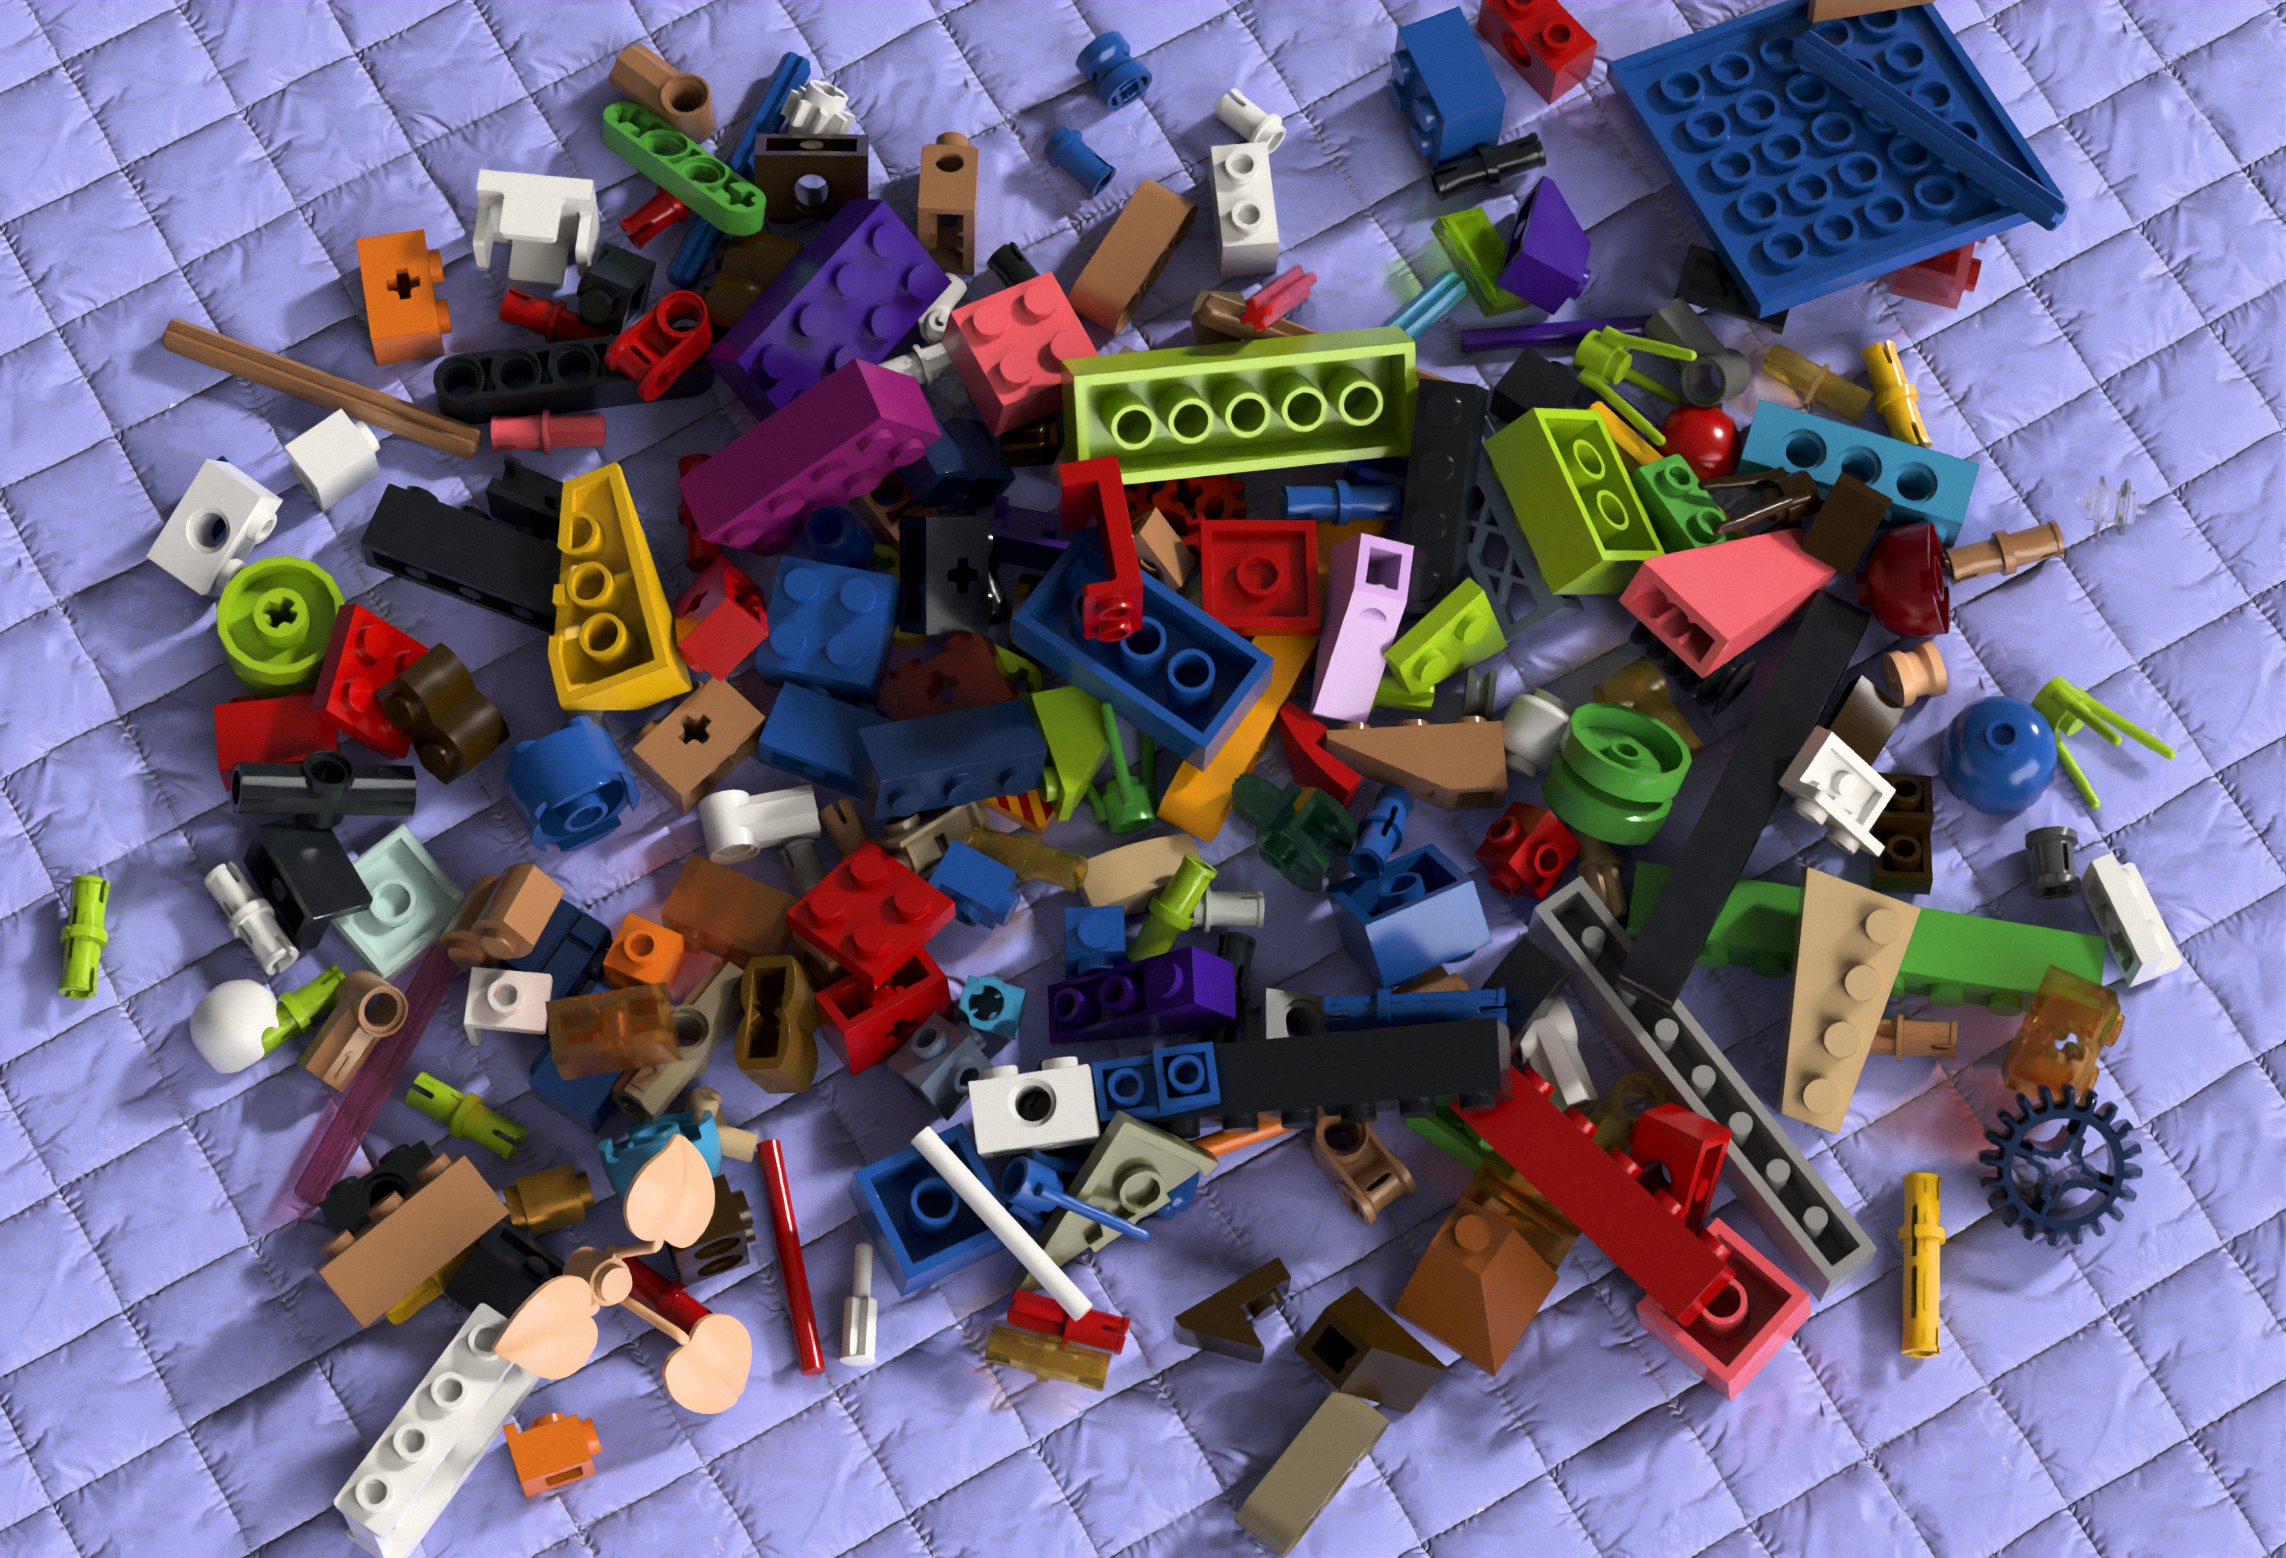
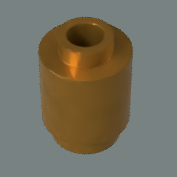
[502,1163,596,1237]

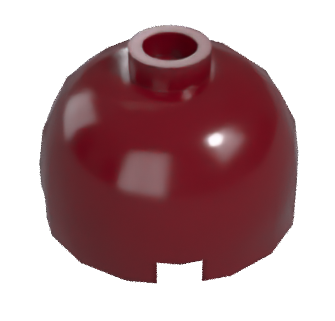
[1856,523,1951,639]

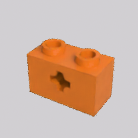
[356,229,452,365]

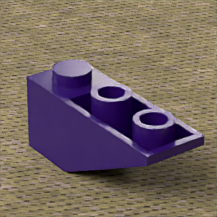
[1048,946,1236,1044]

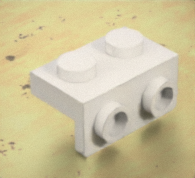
[1778,725,1896,857]

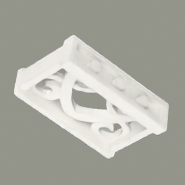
[334,1303,541,1558]

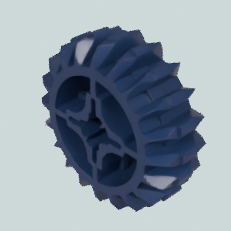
[1977,1083,2143,1246]

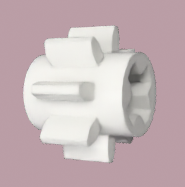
[781,80,855,134]

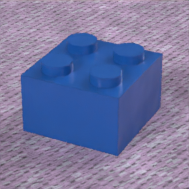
[1387,6,1506,167]
[754,555,900,706]
[1325,843,1493,988]
[848,1123,1008,1297]

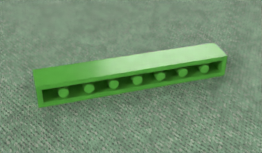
[1624,861,2107,1026]

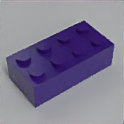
[705,199,952,423]

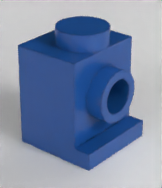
[928,839,1020,930]
[1063,906,1126,981]

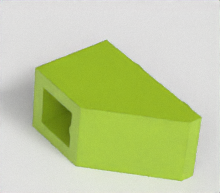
[1027,685,1109,822]

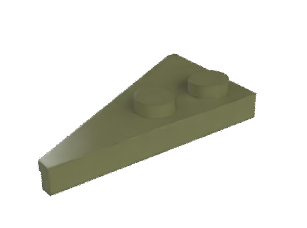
[1009,1110,1219,1292]

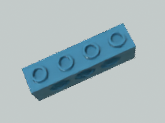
[1736,399,1980,547]

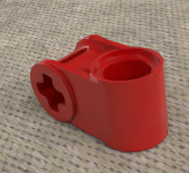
[604,290,712,401]

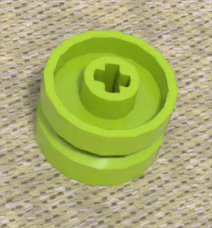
[216,556,345,699]

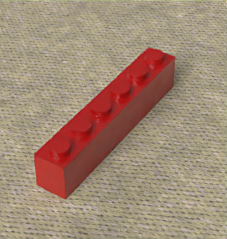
[1449,1047,1737,1327]

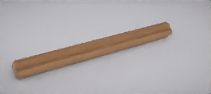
[162,318,483,460]

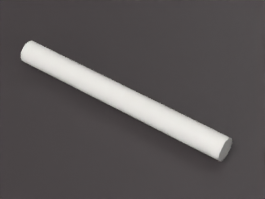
[911,1126,1093,1322]

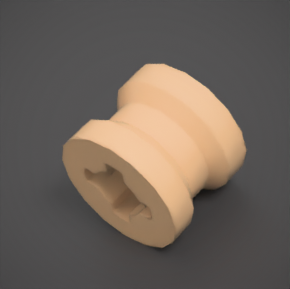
[1882,640,1948,707]

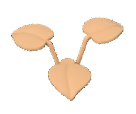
[491,1133,752,1414]

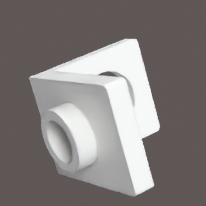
[463,967,553,1046]

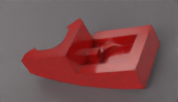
[1277,700,1362,822]

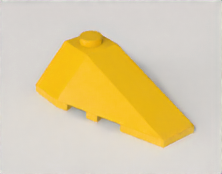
[548,462,693,710]

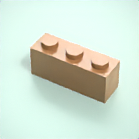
[312,1152,510,1329]

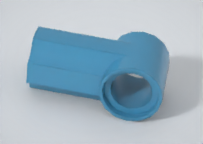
[957,975,1027,1040]

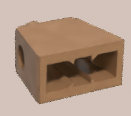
[918,132,979,275]

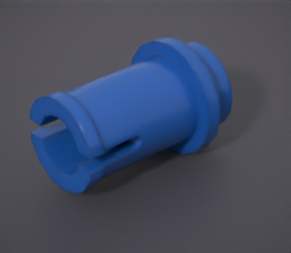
[1044,127,1116,196]

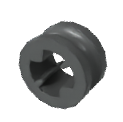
[1462,668,1497,722]

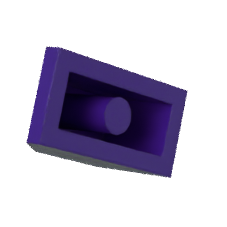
[1495,175,1591,315]

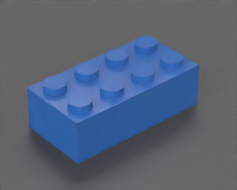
[1012,529,1274,772]

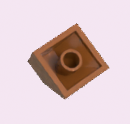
[1392,1195,1559,1377]

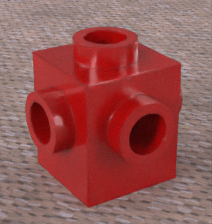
[1473,801,1582,900]

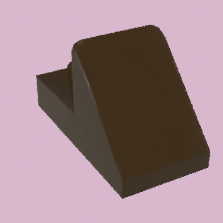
[1801,472,1893,574]
[1173,1257,1291,1364]

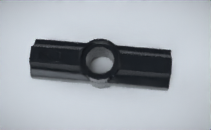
[230,749,417,829]

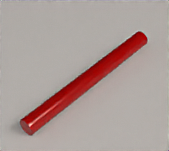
[756,1139,825,1376]

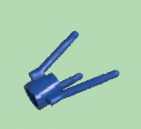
[999,1149,1150,1241]

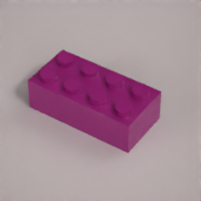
[677,358,943,556]

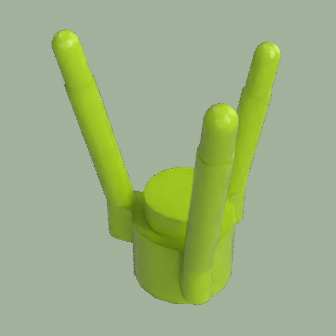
[1573,325,1697,446]
[2031,676,2176,810]

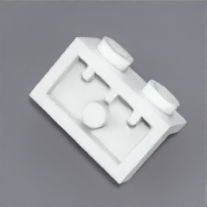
[2081,852,2182,988]

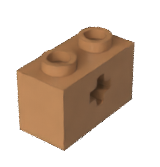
[632,676,766,816]

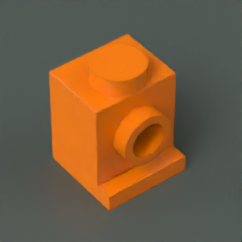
[502,1412,602,1498]

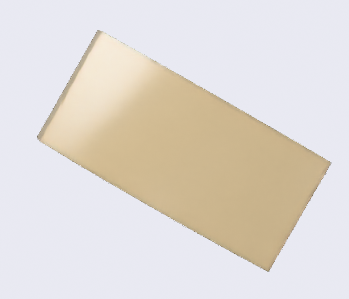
[1071,833,1202,915]

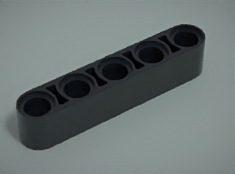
[433,326,716,425]

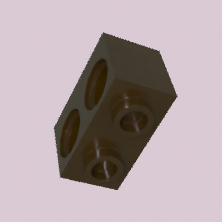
[664,1174,756,1286]

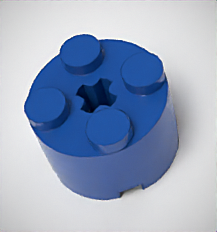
[503,716,640,852]

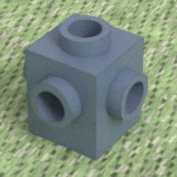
[886,1012,994,1122]

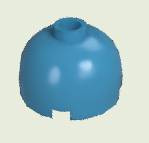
[597,1110,722,1200]

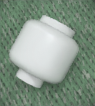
[1502,688,1575,779]

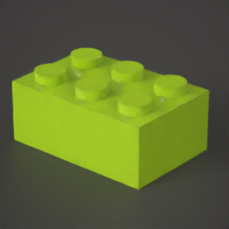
[1483,408,1665,595]

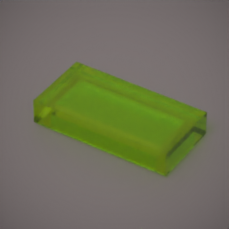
[1430,207,1531,318]

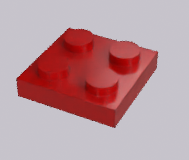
[1199,520,1320,636]
[309,603,429,760]
[786,839,956,991]

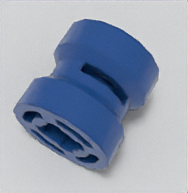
[1076,31,1152,110]

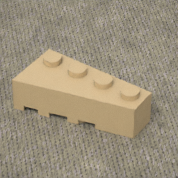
[1776,866,1921,1134]

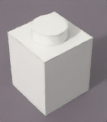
[284,409,380,511]

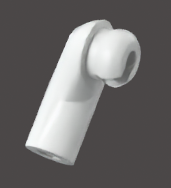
[917,273,967,345]

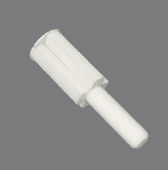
[839,1242,877,1367]

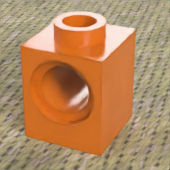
[602,912,686,1010]

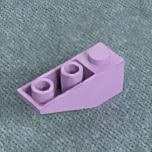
[1309,533,1414,723]

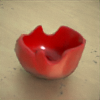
[1653,403,1742,492]

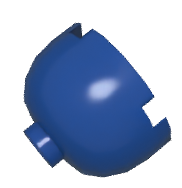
[1940,696,2058,815]

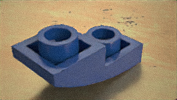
[1092,1042,1221,1126]

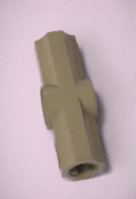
[610,961,745,1125]

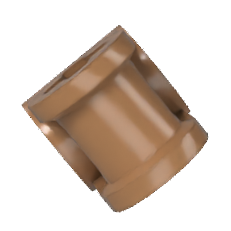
[1310,1115,1417,1227]

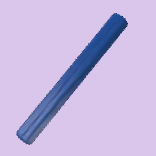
[666,52,811,291]

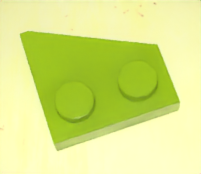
[1383,577,1508,696]

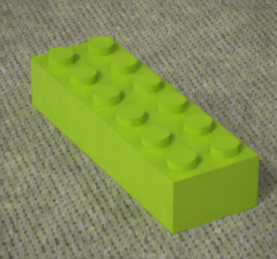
[1060,325,1417,485]

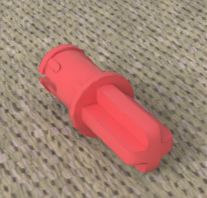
[491,409,606,455]

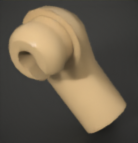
[684,1086,759,1163]

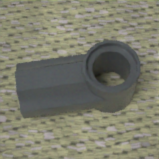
[1642,296,1751,407]

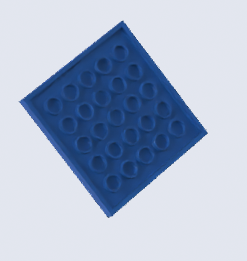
[1606,0,2064,319]

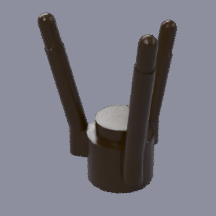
[1698,466,1820,536]

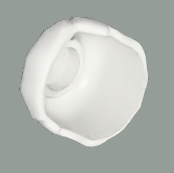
[189,979,279,1074]

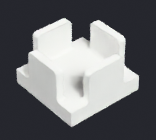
[473,169,601,289]

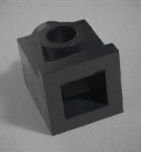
[577,242,657,335]

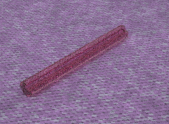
[294,943,460,1207]

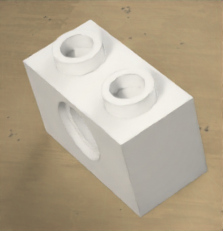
[1208,142,1279,277]
[146,459,283,597]
[968,1056,1102,1160]

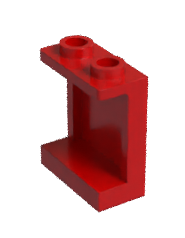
[1058,455,1143,642]

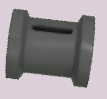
[2025,826,2081,899]

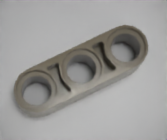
[1234,1388,1390,1558]

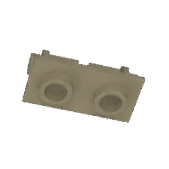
[870,801,989,875]

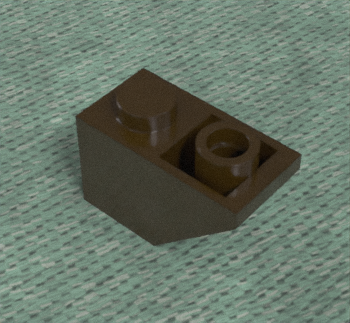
[1294,1286,1447,1413]

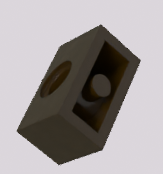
[754,134,869,224]

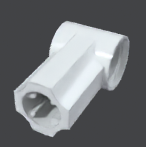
[698,785,821,865]
[1514,995,1599,1114]

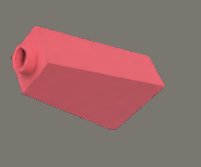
[1618,527,1837,679]

